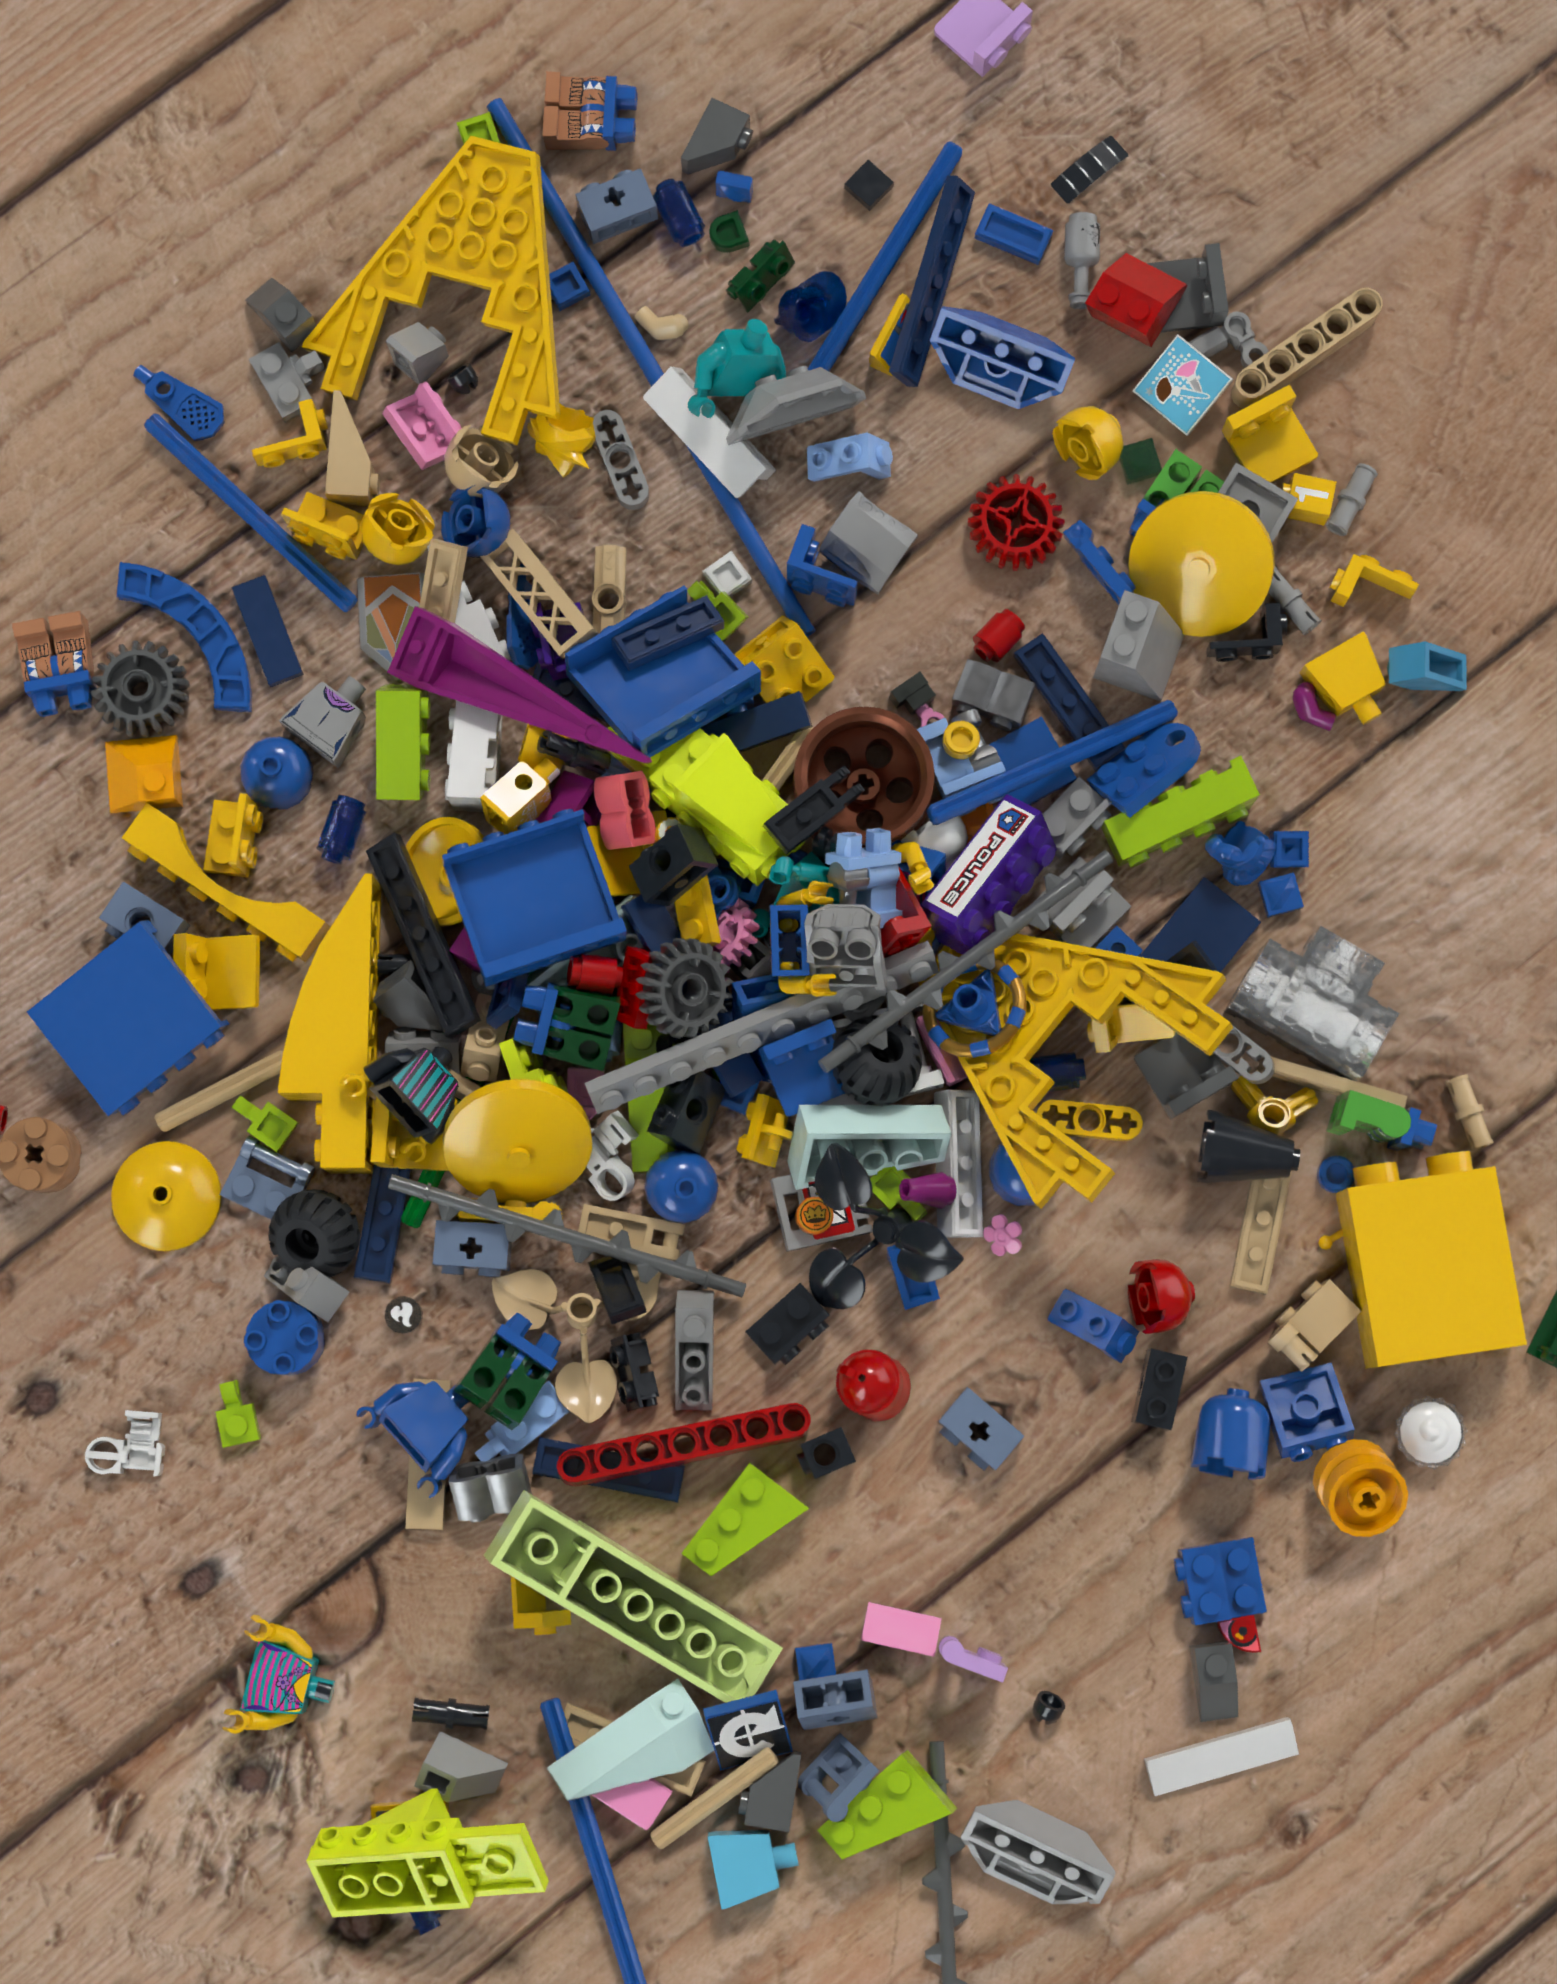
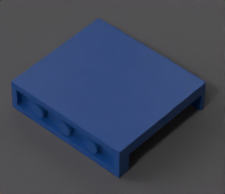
[565,586,761,758]
[442,809,627,987]
[27,920,230,1116]

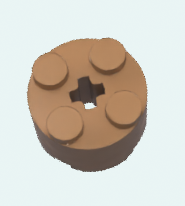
[0,1117,82,1193]

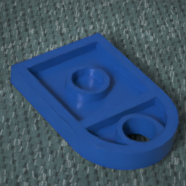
[1087,723,1201,818]

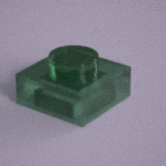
[1119,438,1162,485]

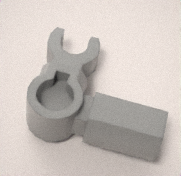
[1189,312,1269,368]

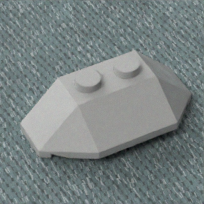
[726,366,866,445]
[961,1800,1116,1904]

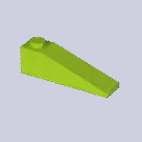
[623,1023,675,1173]

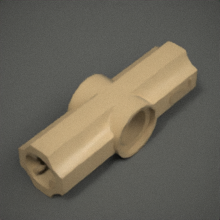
[592,545,627,633]

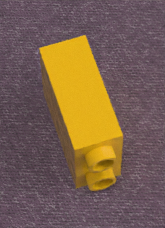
[1336,1151,1527,1369]

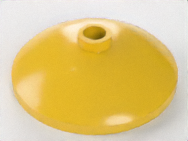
[406,817,484,926]
[111,1141,222,1251]

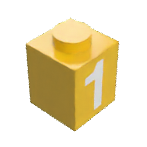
[1282,473,1337,526]

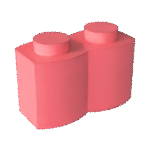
[594,770,656,850]

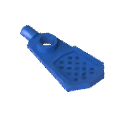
[133,365,225,442]
[506,563,542,670]

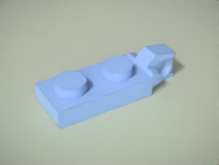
[475,1380,570,1461]

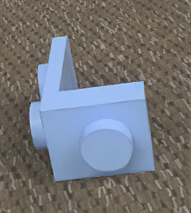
[807,432,893,482]

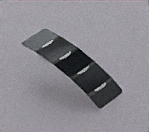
[1051,136,1128,204]

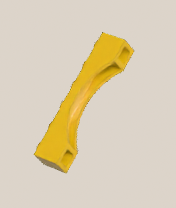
[122,802,330,963]

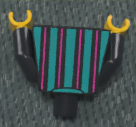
[340,1046,459,1162]

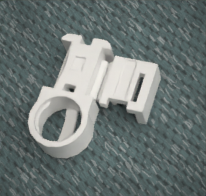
[586,1111,639,1201]
[85,1410,165,1476]

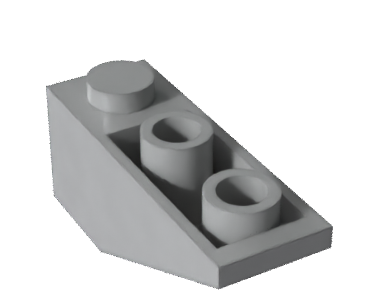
[675,1290,714,1410]

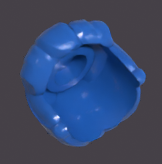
[1205,820,1276,886]

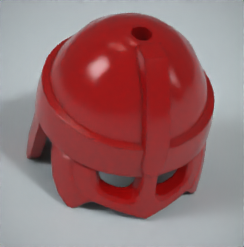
[836,1350,911,1421]

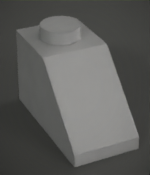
[386,322,449,385]

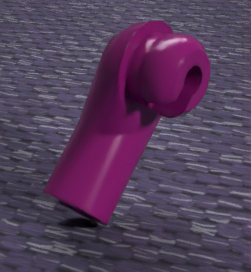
[1292,682,1336,731]

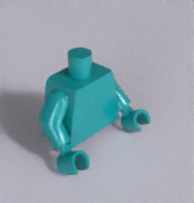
[688,319,786,418]
[752,852,839,938]

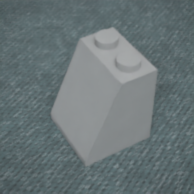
[1093,590,1184,702]

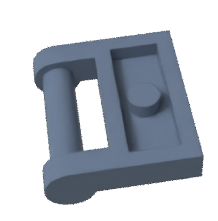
[219,1136,315,1219]
[797,1733,879,1822]

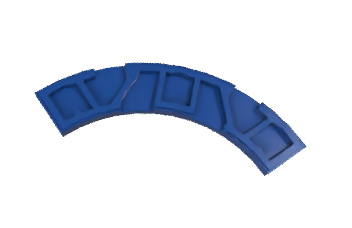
[116,562,252,713]

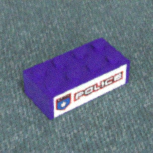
[921,794,1057,955]

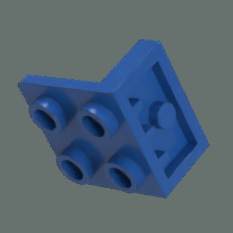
[787,524,858,607]
[758,1019,845,1117]

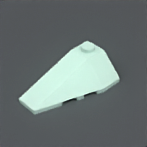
[547,1679,714,1801]

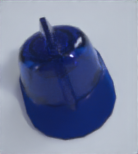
[774,271,847,342]

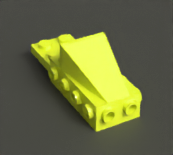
[607,726,806,886]
[306,1788,549,1918]

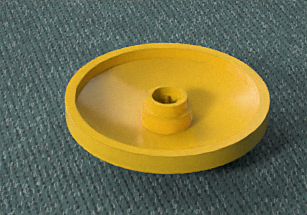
[1129,491,1275,637]
[443,1079,592,1203]

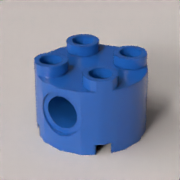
[244,1300,325,1376]

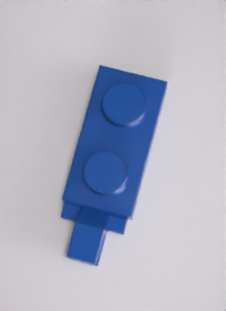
[1063,520,1136,606]

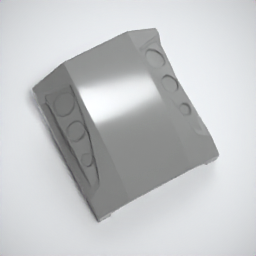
[819,491,918,595]
[804,904,887,990]

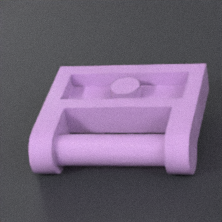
[938,1636,1008,1683]

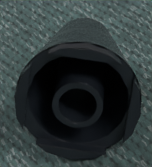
[1197,1110,1300,1183]

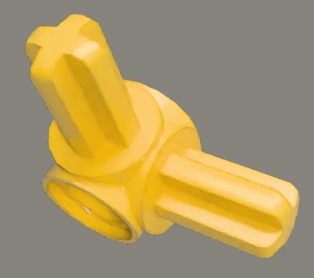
[1231,1076,1318,1136]

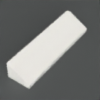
[934,1090,983,1238]
[1144,1717,1299,1796]

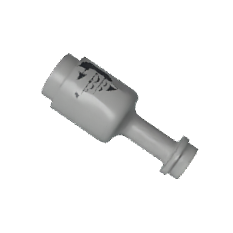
[1064,212,1100,309]

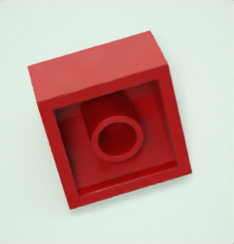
[1085,253,1188,348]

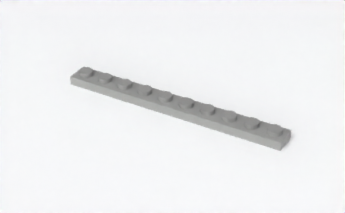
[584,941,939,1114]

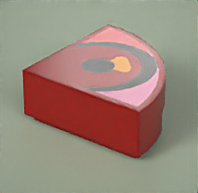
[1216,1614,1261,1653]

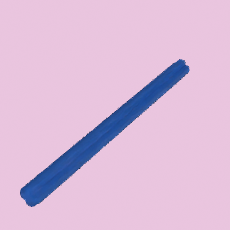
[808,141,963,372]
[144,413,358,612]
[926,700,1178,825]
[540,1698,647,1984]

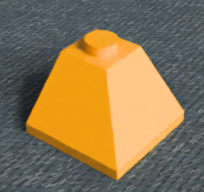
[105,735,183,813]

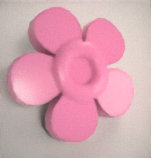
[983,1214,1022,1256]

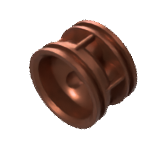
[794,707,934,848]

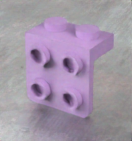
[934,0,1033,77]

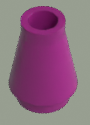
[899,1172,957,1209]

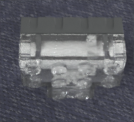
[1224,926,1400,1081]

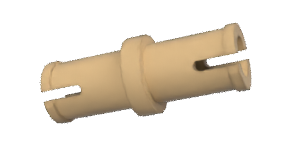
[1445,1074,1494,1151]

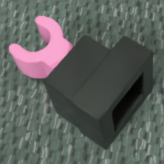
[889,671,945,727]

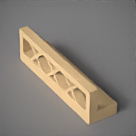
[480,529,599,659]

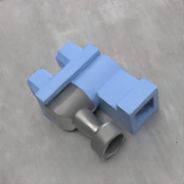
[916,709,1006,817]
[825,828,902,928]

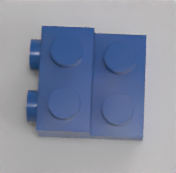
[1260,1362,1355,1462]
[1174,1537,1267,1625]

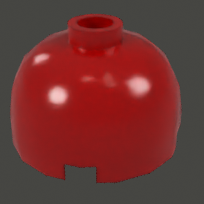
[1128,1259,1195,1334]

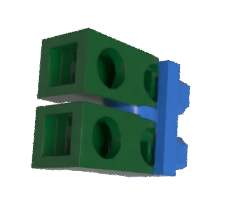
[513,982,620,1071]
[453,1313,561,1430]

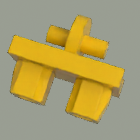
[736,1094,793,1168]

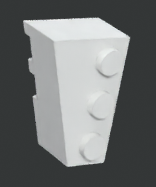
[445,700,503,812]

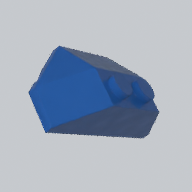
[930,306,1076,409]

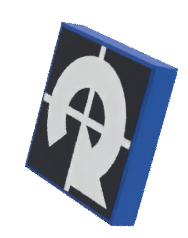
[703,1689,793,1771]

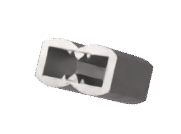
[952,659,1035,731]
[449,1454,532,1522]

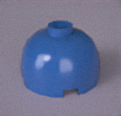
[441,485,510,558]
[240,736,314,810]
[644,1150,719,1224]

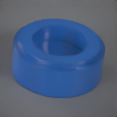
[1317,1156,1354,1193]

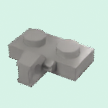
[249,342,325,422]

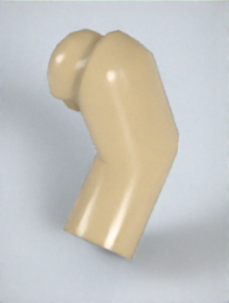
[634,306,689,340]

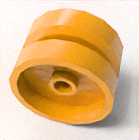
[1313,1439,1409,1537]

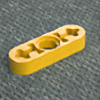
[1036,1100,1143,1141]

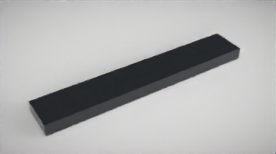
[366,833,481,1039]

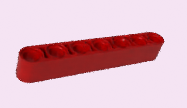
[557,1403,811,1486]

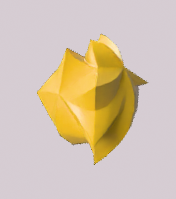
[527,403,596,478]

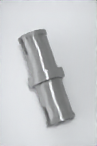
[1326,463,1378,536]
[1268,566,1322,635]

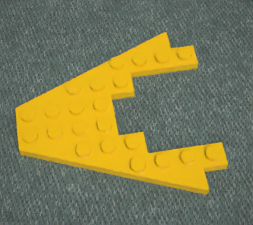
[302,136,560,445]
[918,933,1233,1209]

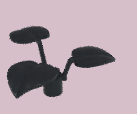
[809,1143,964,1309]

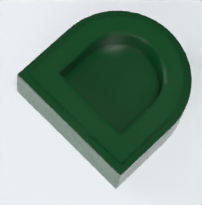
[709,210,750,253]

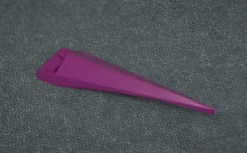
[387,606,652,763]

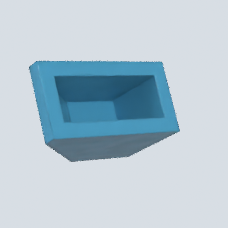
[1387,641,1467,691]

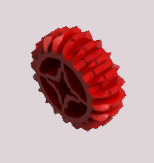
[967,474,1065,571]

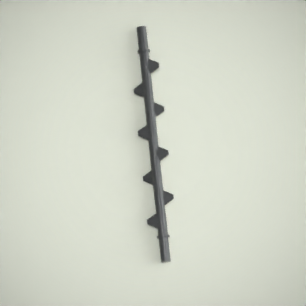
[818,850,1113,1073]
[388,1174,746,1298]
[922,1741,968,1984]

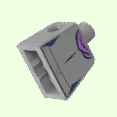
[279,676,366,768]

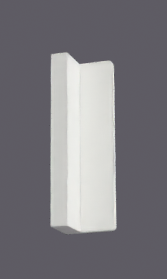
[643,366,776,498]

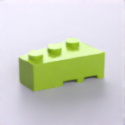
[376,684,431,800]
[681,1463,809,1576]
[817,1750,958,1860]

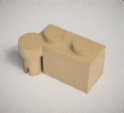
[1267,1279,1361,1372]

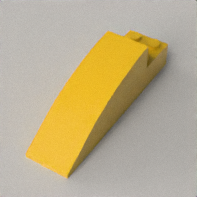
[278,873,382,1174]

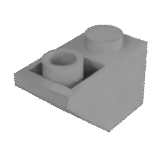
[264,1256,349,1322]
[414,1732,508,1802]

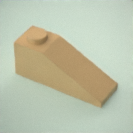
[325,390,380,506]

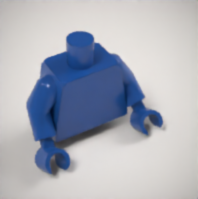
[356,1381,469,1498]

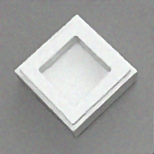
[702,551,752,597]

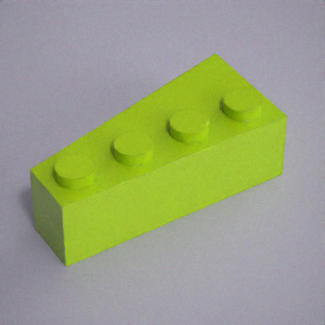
[1101,755,1260,868]

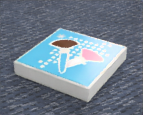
[1133,334,1234,436]

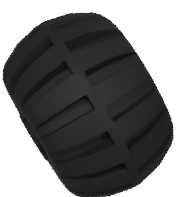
[832,1015,922,1106]
[268,1189,360,1278]

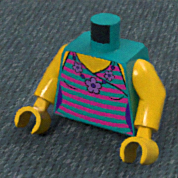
[222,1615,335,1734]

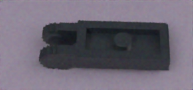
[763,766,865,855]

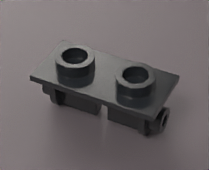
[610,1332,659,1412]

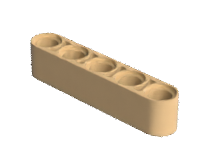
[1231,288,1383,409]

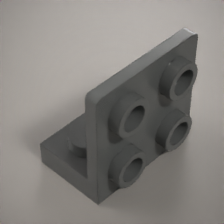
[1147,243,1229,333]
[1134,1033,1238,1120]

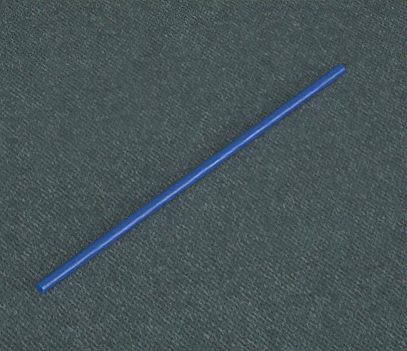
[487,98,816,637]

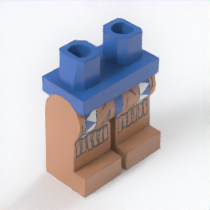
[542,71,638,151]
[12,611,97,717]

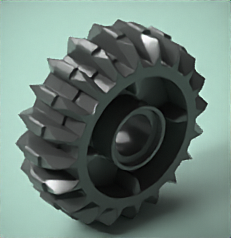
[91,641,190,738]
[635,938,733,1038]

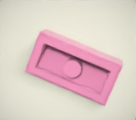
[916,1015,968,1087]
[861,1602,942,1657]
[592,1778,672,1830]

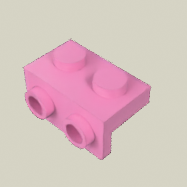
[382,381,462,470]

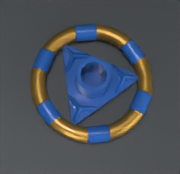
[923,959,1027,1058]

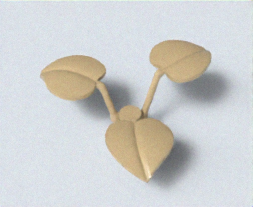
[492,1263,661,1424]

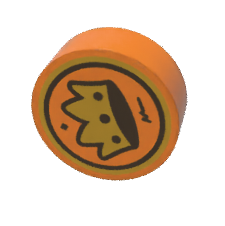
[795,1197,834,1235]

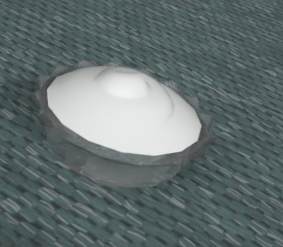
[1394,1395,1468,1469]

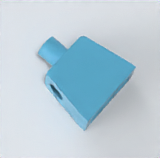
[708,1830,799,1909]

